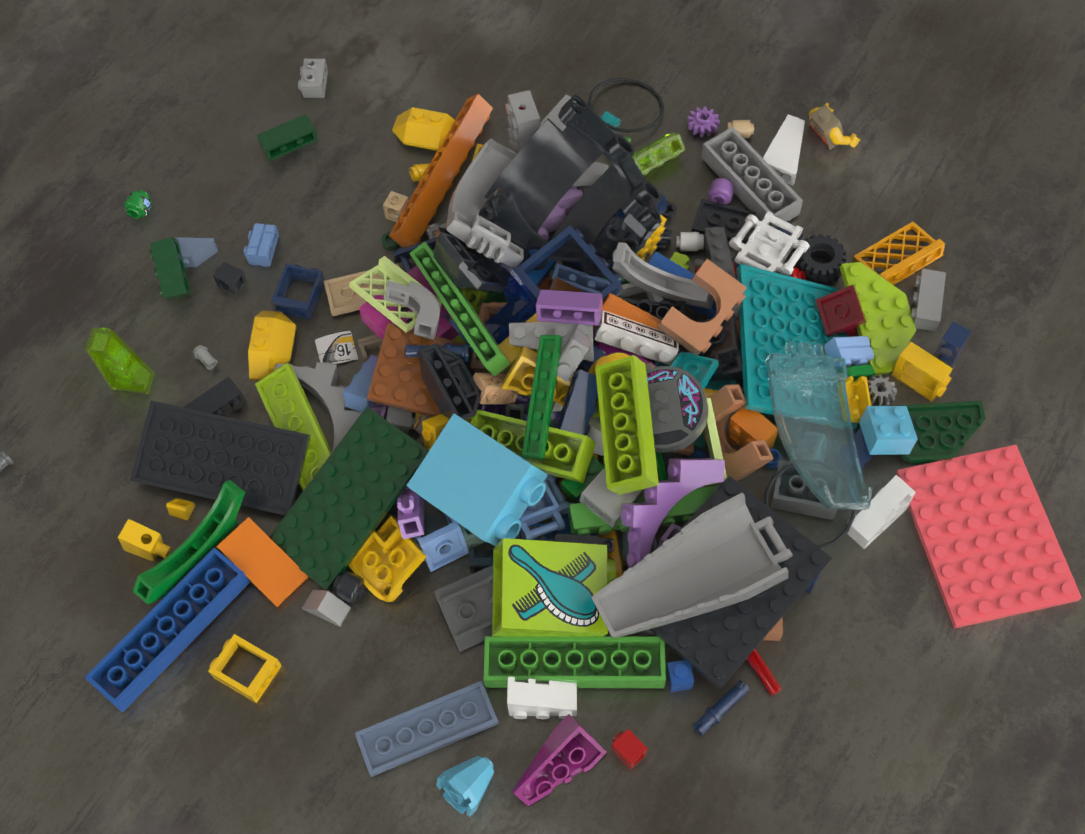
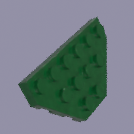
[860,400,986,464]

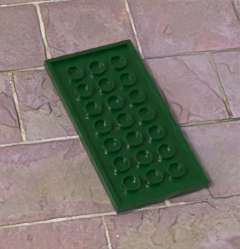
[269,407,429,591]

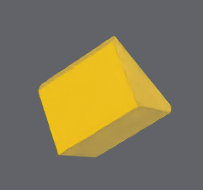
[166,498,195,520]

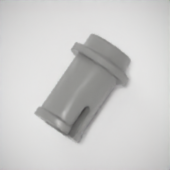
[193,345,218,370]

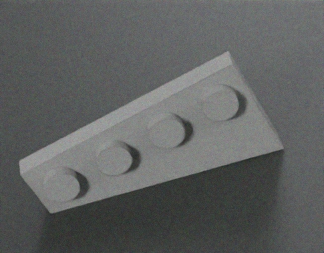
[509,322,594,363]

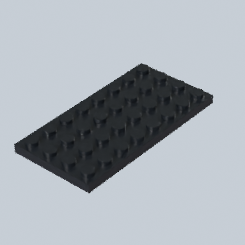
[130,400,311,515]

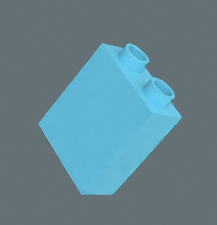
[407,414,548,546]

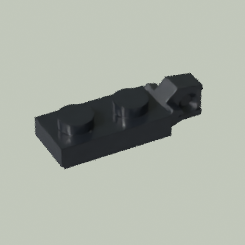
[552,534,614,553]

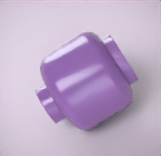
[708,178,734,205]

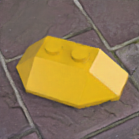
[392,107,455,151]
[248,311,296,380]

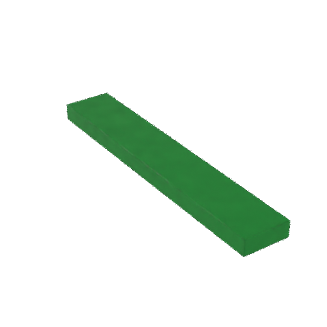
[521,335,562,460]

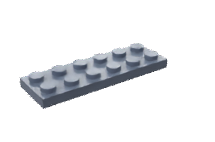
[355,681,499,777]

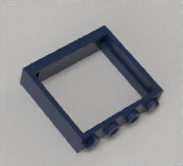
[514,225,623,301]

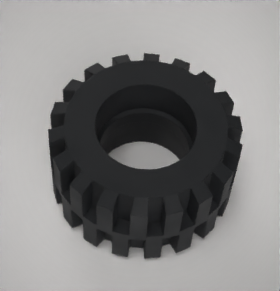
[794,234,847,286]

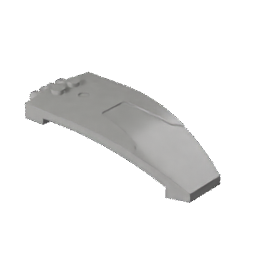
[447,139,524,269]

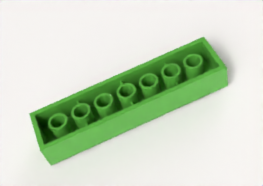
[484,636,666,688]

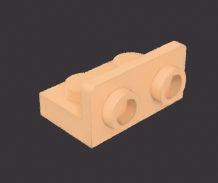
[473,373,519,404]

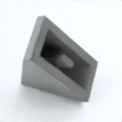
[302,590,351,627]

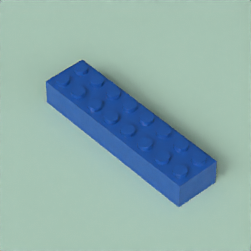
[84,548,250,713]

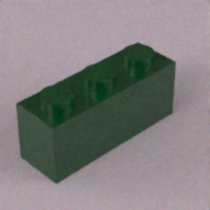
[257,114,318,162]
[149,237,192,301]

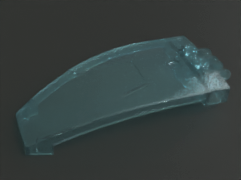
[766,341,873,510]

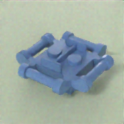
[519,474,570,540]

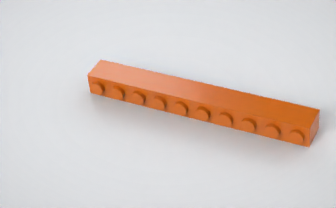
[389,94,493,248]

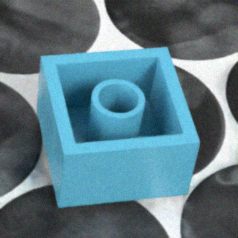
[859,406,918,455]

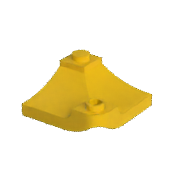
[349,516,427,602]

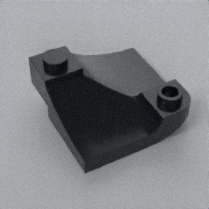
[679,314,743,381]

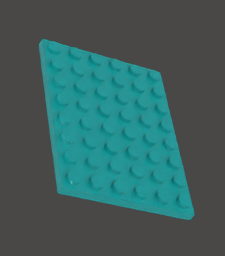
[737,264,857,432]

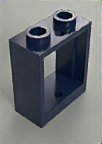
[270,264,325,320]

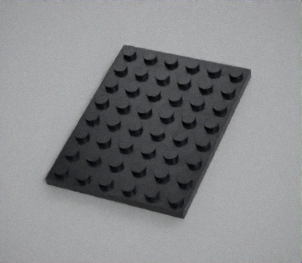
[650,475,832,690]

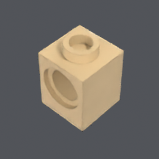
[383,191,409,222]

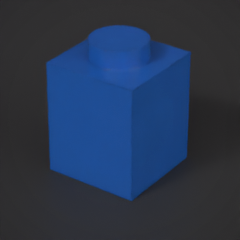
[666,660,694,692]

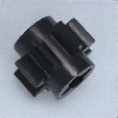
[656,225,672,249]

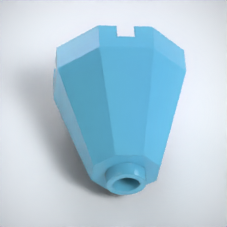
[436,756,494,817]

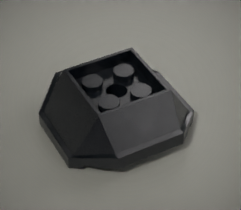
[433,227,513,292]

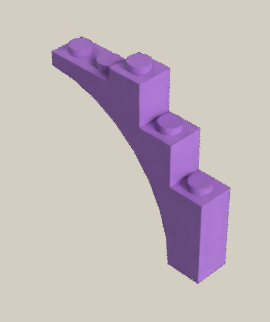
[621,458,725,569]

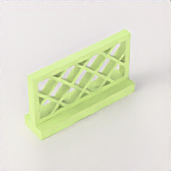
[349,256,442,333]

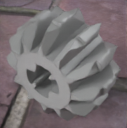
[867,374,897,406]

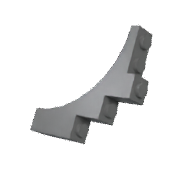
[274,362,362,452]

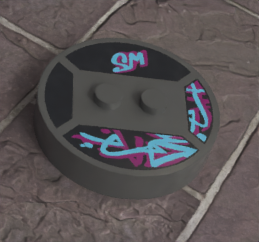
[646,366,709,453]

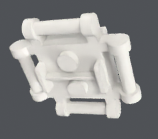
[729,211,809,276]

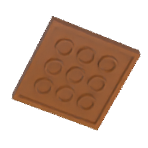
[367,323,464,417]

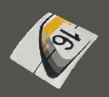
[315,331,358,365]

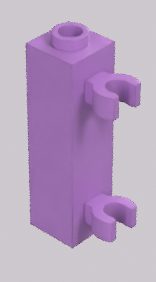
[397,487,425,539]

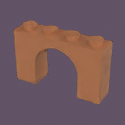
[657,259,747,355]
[702,385,774,482]

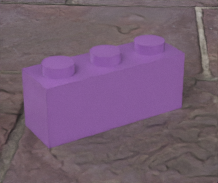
[536,290,603,326]

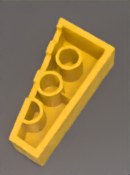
[501,346,573,406]

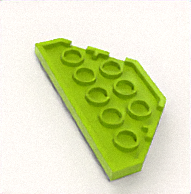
[839,262,916,376]

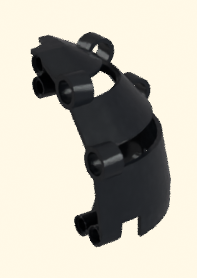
[479,95,662,277]

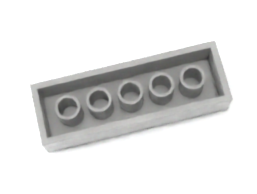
[701,127,803,229]

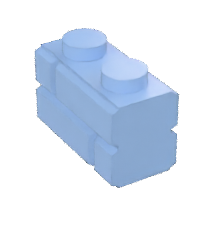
[824,336,874,369]

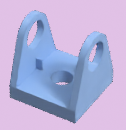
[413,513,469,572]

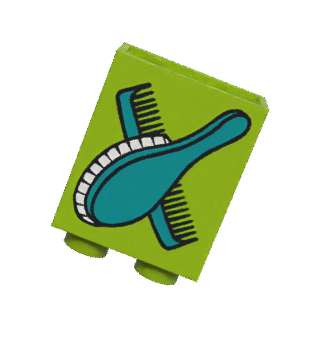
[492,538,616,637]

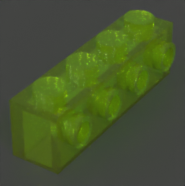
[632,133,686,176]

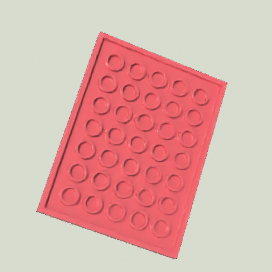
[896,445,1082,629]

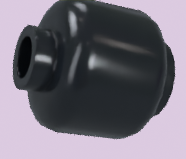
[333,572,367,604]

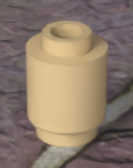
[727,120,754,138]

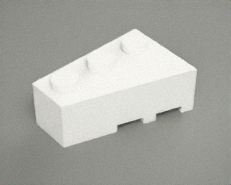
[846,475,916,549]
[507,677,577,719]

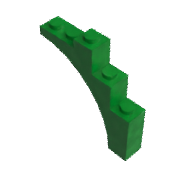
[133,480,245,605]

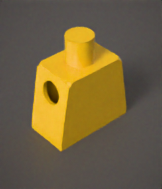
[118,519,172,561]

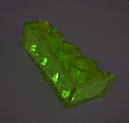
[85,327,155,394]

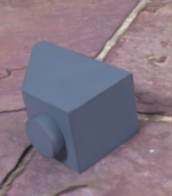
[176,237,218,268]

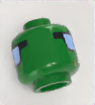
[124,190,152,219]

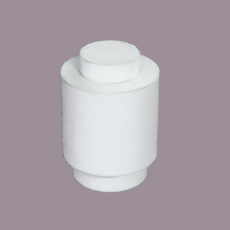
[676,232,704,251]

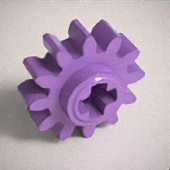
[687,107,720,137]

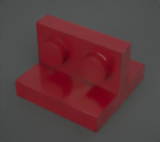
[816,285,867,337]

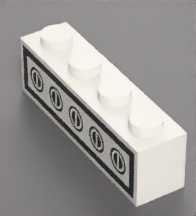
[594,310,679,366]

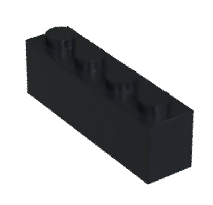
[184,376,246,417]

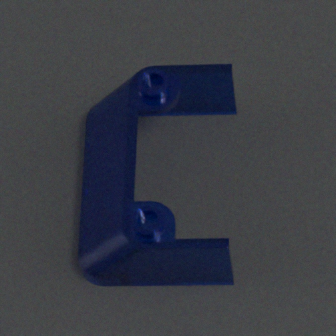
[442,263,537,358]

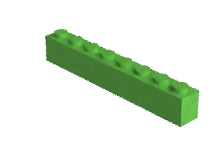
[409,242,511,376]
[567,485,720,535]

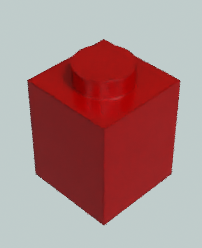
[611,729,648,770]

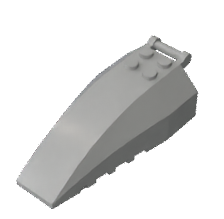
[592,492,793,638]

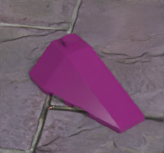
[512,714,607,806]

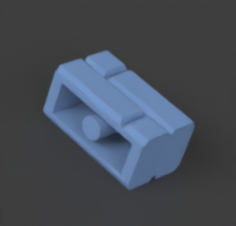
[244,223,279,267]

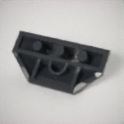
[418,343,481,420]

